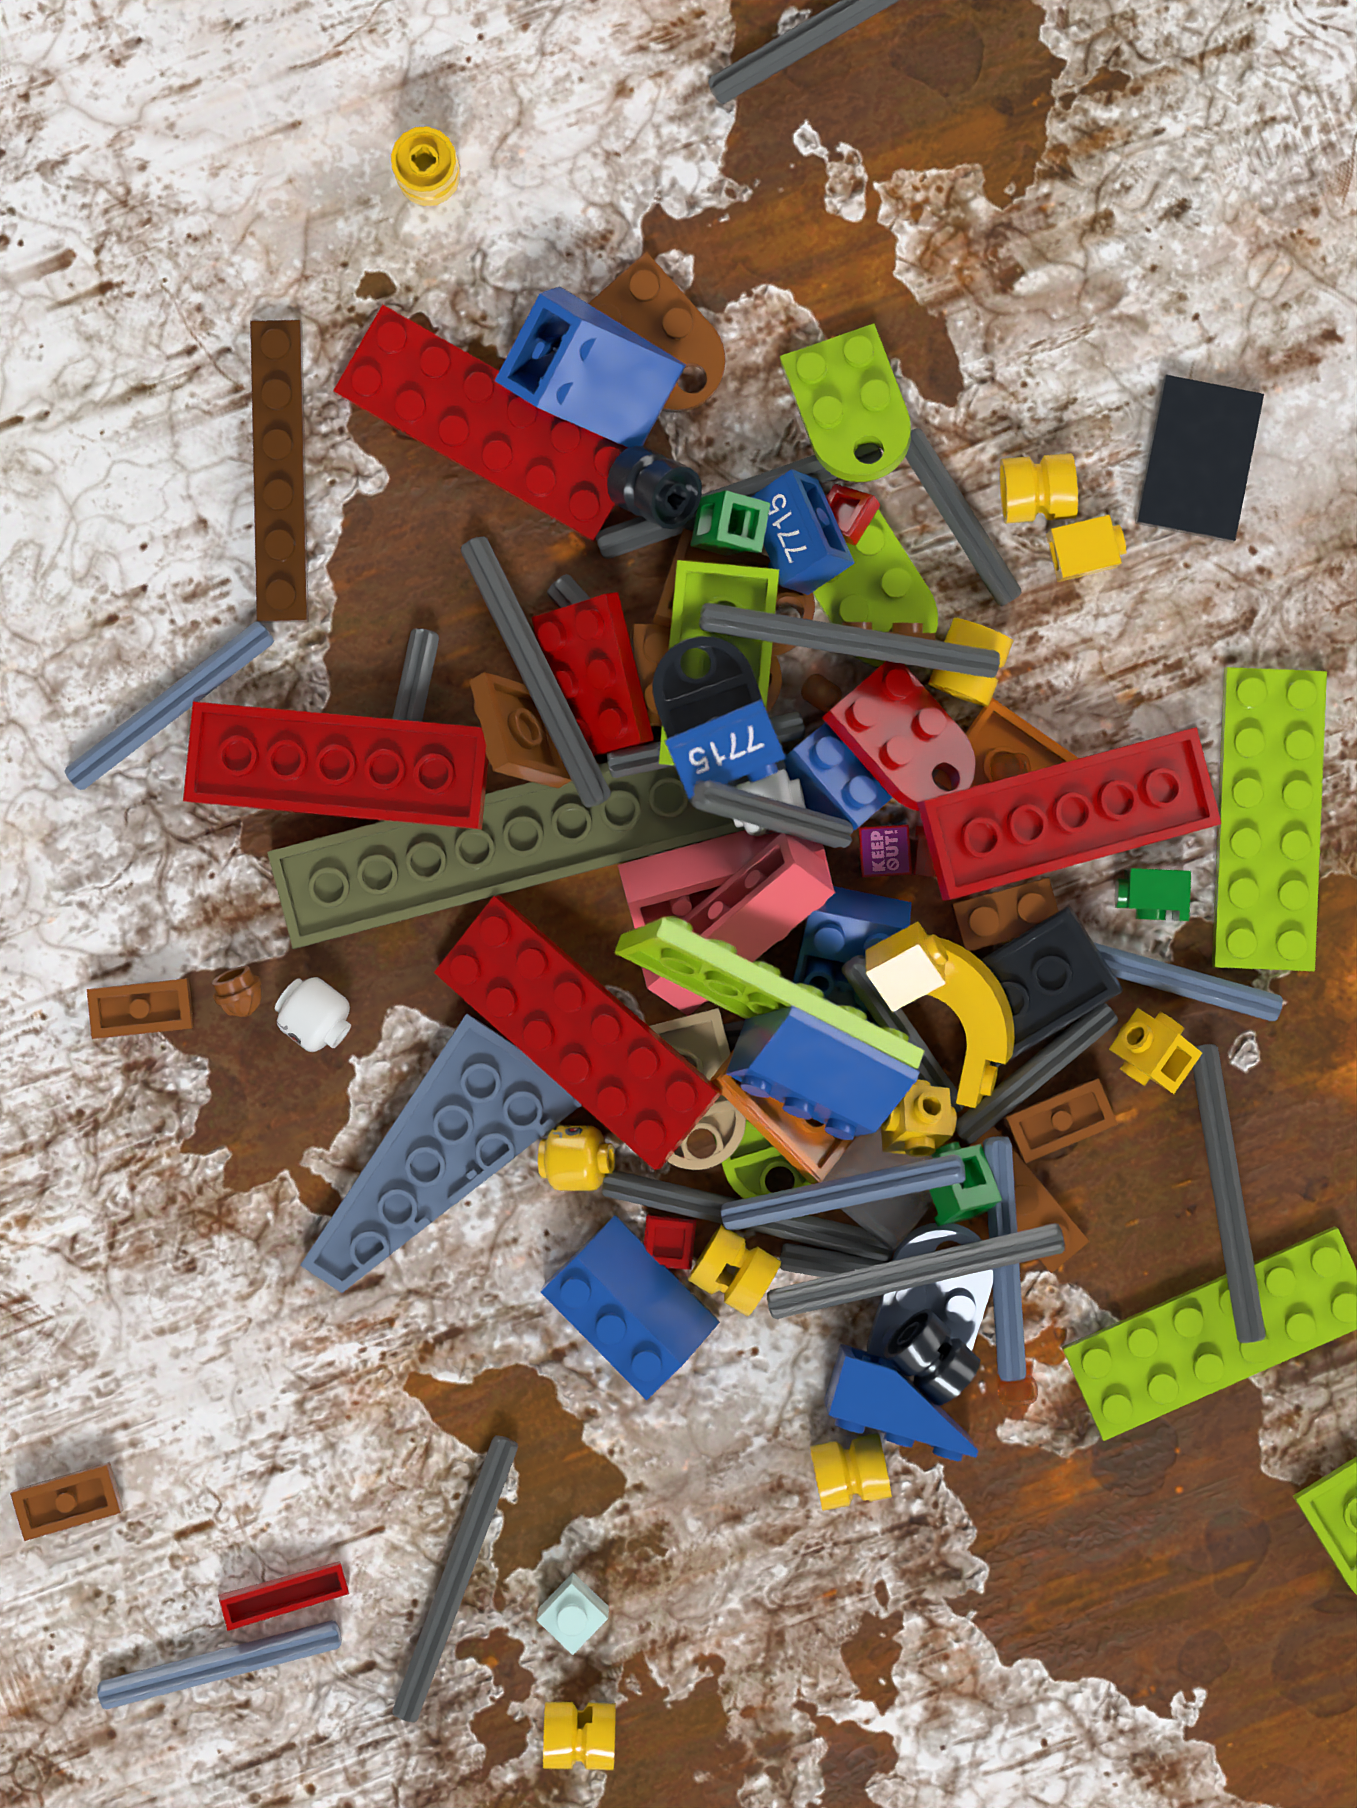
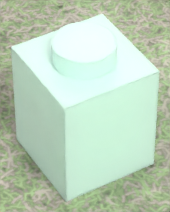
[536,1572,609,1655]

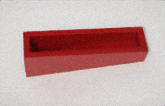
[218,1561,349,1631]

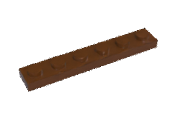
[250,320,309,623]

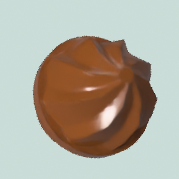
[212,966,262,1017]

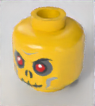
[538,1126,615,1191]

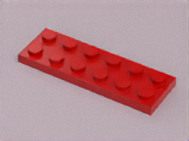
[333,304,628,542]
[183,701,489,830]
[917,727,1222,901]
[434,895,723,1170]

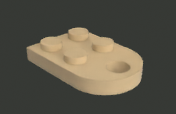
[649,1008,746,1170]

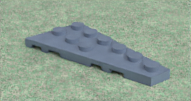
[300,1013,581,1293]

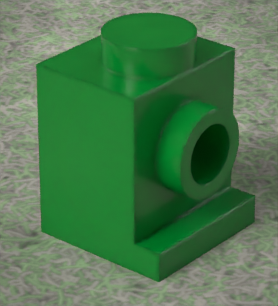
[691,490,771,556]
[1114,868,1191,921]
[929,1142,1002,1227]

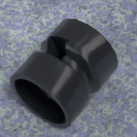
[607,446,702,529]
[884,1309,980,1406]

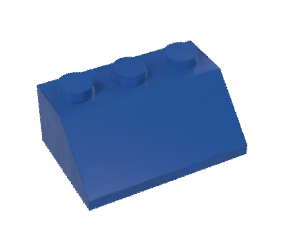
[726,1006,920,1140]
[540,1215,720,1401]

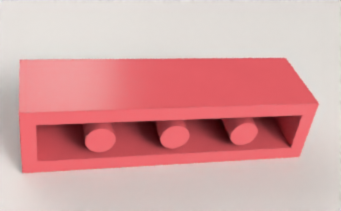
[618,830,832,929]
[642,833,835,1016]

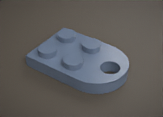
[867,1223,993,1358]

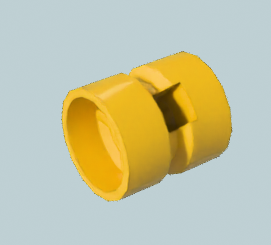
[391,126,460,206]
[999,453,1078,524]
[928,618,1014,707]
[688,1224,781,1317]
[810,1433,892,1511]
[543,1702,616,1770]

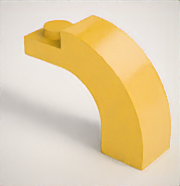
[926,935,1014,1108]

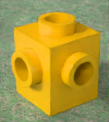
[1109,1008,1202,1094]
[880,1080,957,1157]

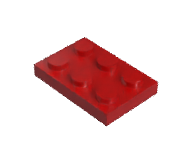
[531,592,654,757]

